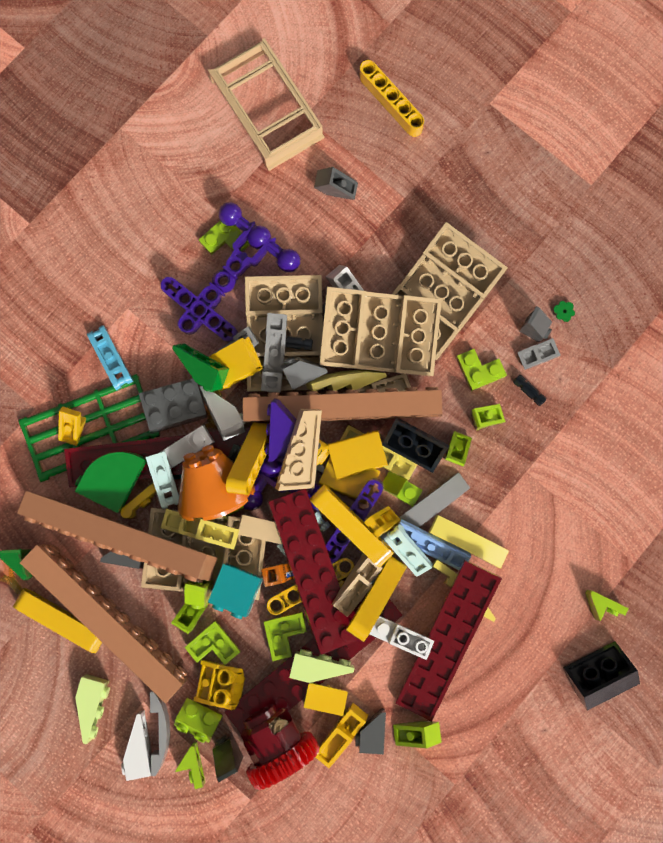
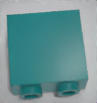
[208,563,263,619]

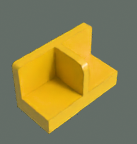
[304,683,348,716]

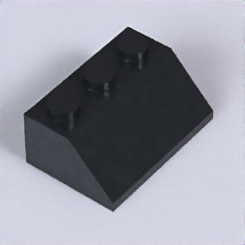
[382,417,449,473]
[563,641,640,711]

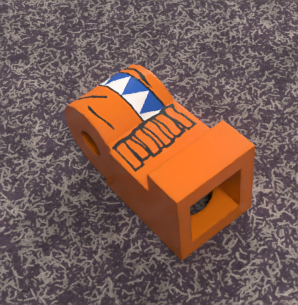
[261,563,294,587]

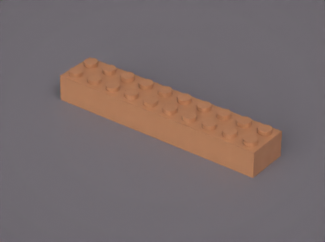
[243,387,442,424]
[17,491,218,583]
[20,544,189,703]

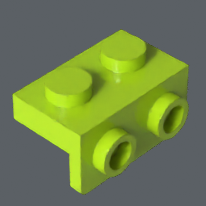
[174,698,222,743]

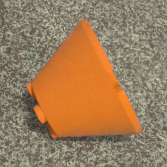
[178,445,255,521]

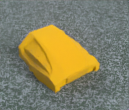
[193,660,245,710]

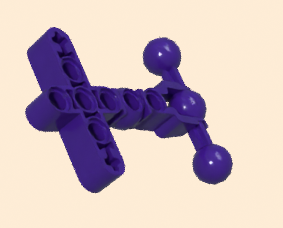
[161,202,301,343]
[243,450,384,563]

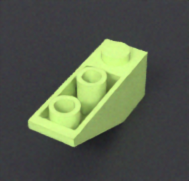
[289,649,354,683]
[75,674,110,744]

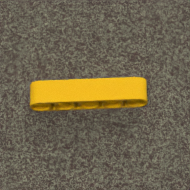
[359,60,424,137]
[226,422,270,495]
[310,484,394,567]
[346,556,407,642]
[267,558,354,615]
[13,588,102,653]

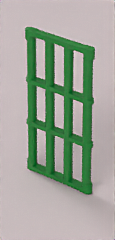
[18,374,160,482]

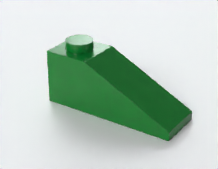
[172,343,229,392]

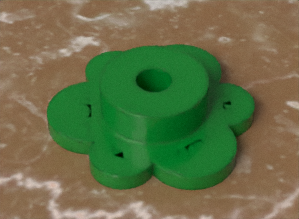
[553,301,575,322]

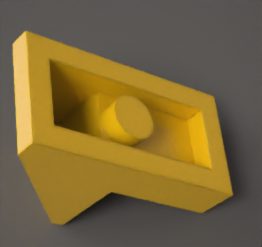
[58,407,86,446]

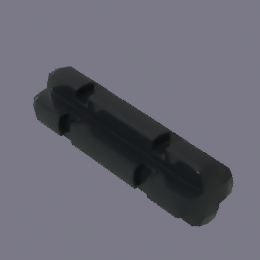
[285,336,313,350]
[513,375,547,406]

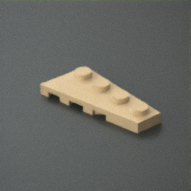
[275,409,322,491]

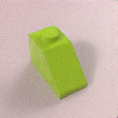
[184,580,213,609]
[393,721,442,749]

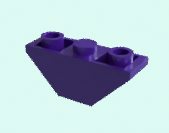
[266,398,297,462]

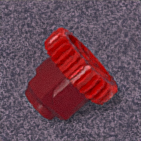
[241,704,320,790]

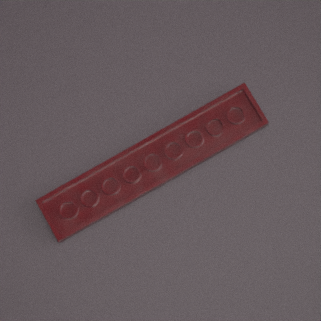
[64,427,251,488]
[224,595,403,734]

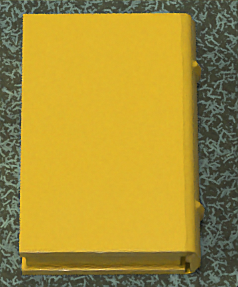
[209,337,263,391]
[327,430,388,480]
[318,457,380,505]

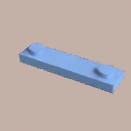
[395,519,471,570]

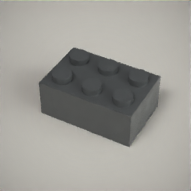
[139,378,207,434]

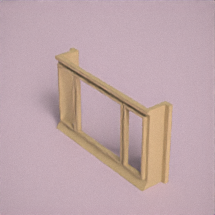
[208,38,324,171]

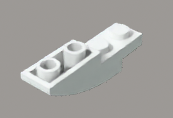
[358,607,434,660]

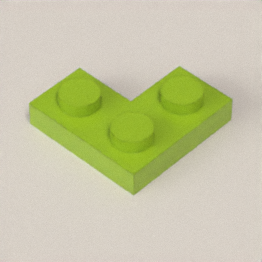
[199,221,250,255]
[456,349,507,391]
[264,612,307,661]
[184,621,241,665]

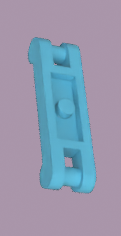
[87,325,133,390]

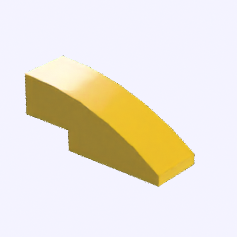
[315,703,368,768]

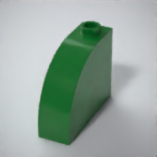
[75,451,147,513]

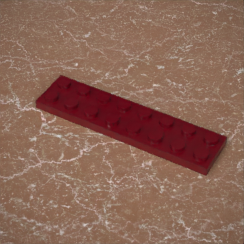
[268,489,358,655]
[395,560,502,722]

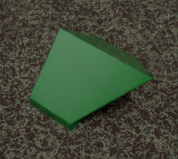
[0,549,33,580]

